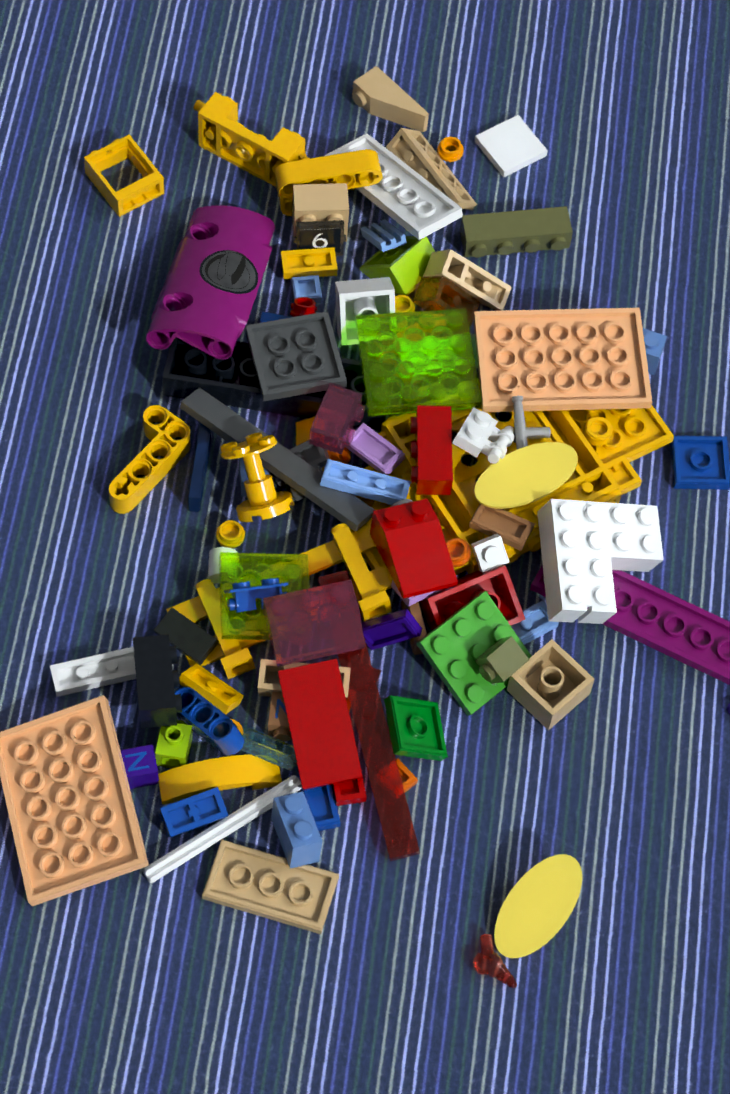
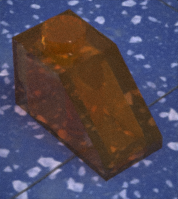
[412,276,480,326]

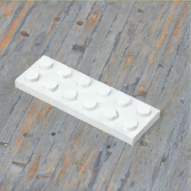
[324,133,463,240]

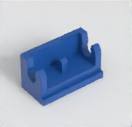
[158,787,229,838]

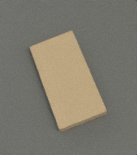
[202,839,339,934]

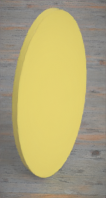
[474,442,578,509]
[494,854,582,959]

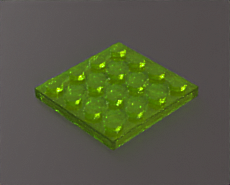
[355,308,481,416]

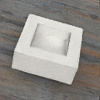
[471,533,509,573]

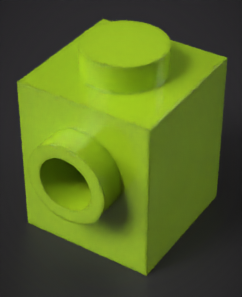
[155,720,193,768]

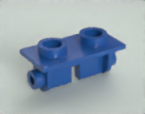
[224,578,289,613]

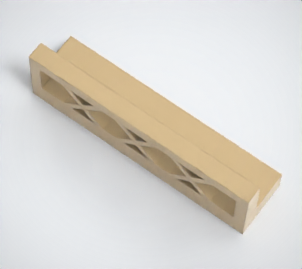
[386,128,477,210]

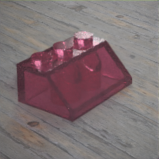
[263,580,365,667]

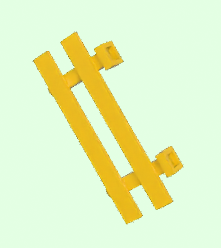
[166,523,393,680]

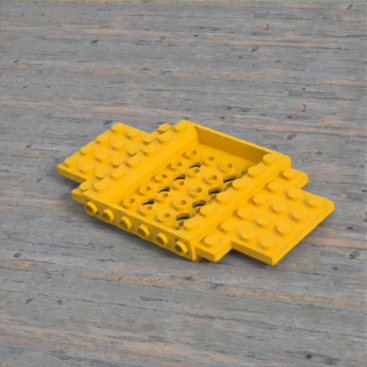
[350,379,674,575]

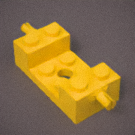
[194,92,310,187]

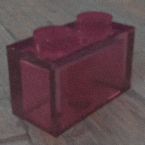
[309,383,365,455]

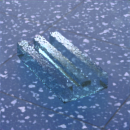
[241,728,297,771]

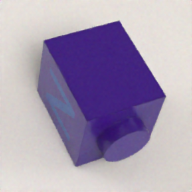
[121,744,159,789]

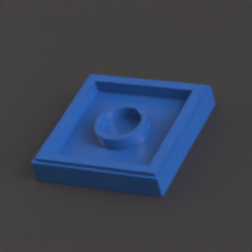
[670,435,730,490]

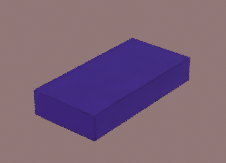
[356,609,423,650]

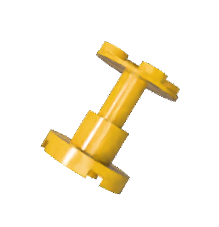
[220,432,294,522]

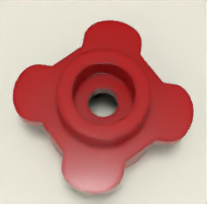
[290,297,318,317]

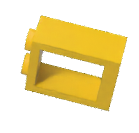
[84,134,164,217]

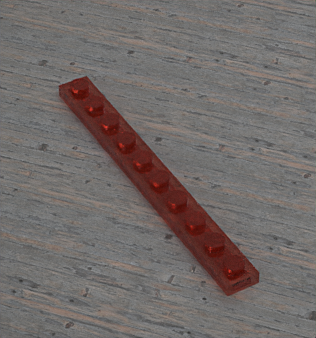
[318,570,420,861]

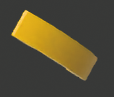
[158,754,282,804]

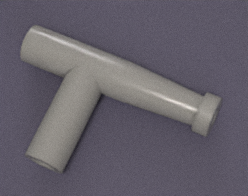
[512,396,551,449]

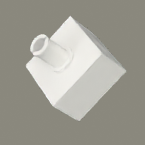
[335,277,396,345]

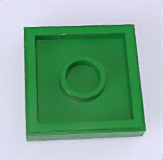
[384,695,448,761]

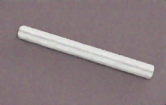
[143,775,302,883]

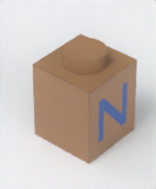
[268,692,292,741]

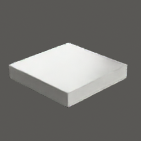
[474,115,548,177]

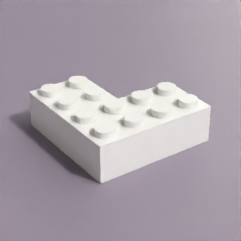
[537,499,664,624]

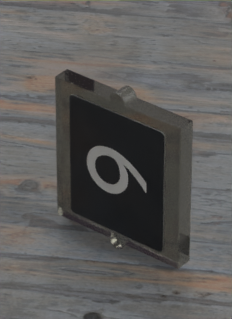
[293,220,346,256]

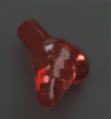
[473,934,517,988]

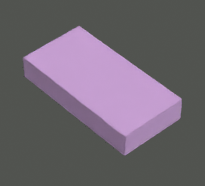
[344,423,406,475]

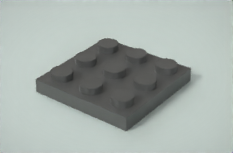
[245,311,347,401]

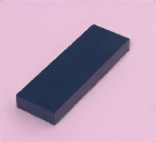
[189,423,211,512]

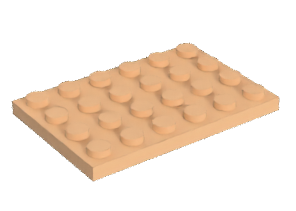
[473,308,652,412]
[0,695,149,906]

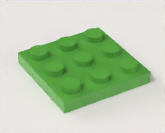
[416,591,532,715]

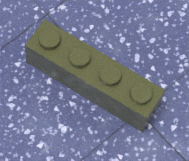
[459,206,573,258]

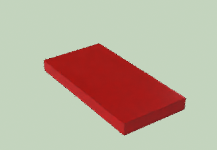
[278,658,363,790]

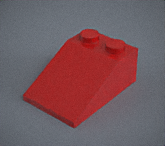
[370,498,458,599]

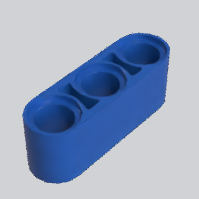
[175,687,244,755]

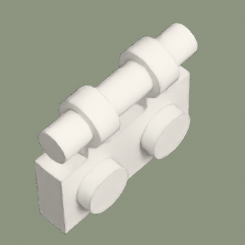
[452,407,515,464]

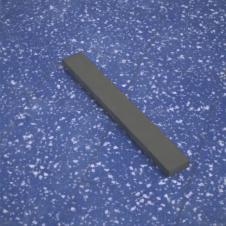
[180,387,375,532]

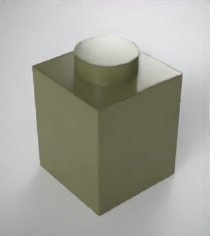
[475,636,529,684]

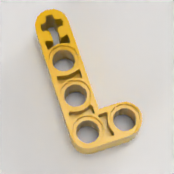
[275,149,383,216]
[109,405,191,514]

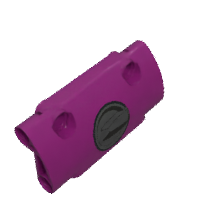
[146,205,275,360]

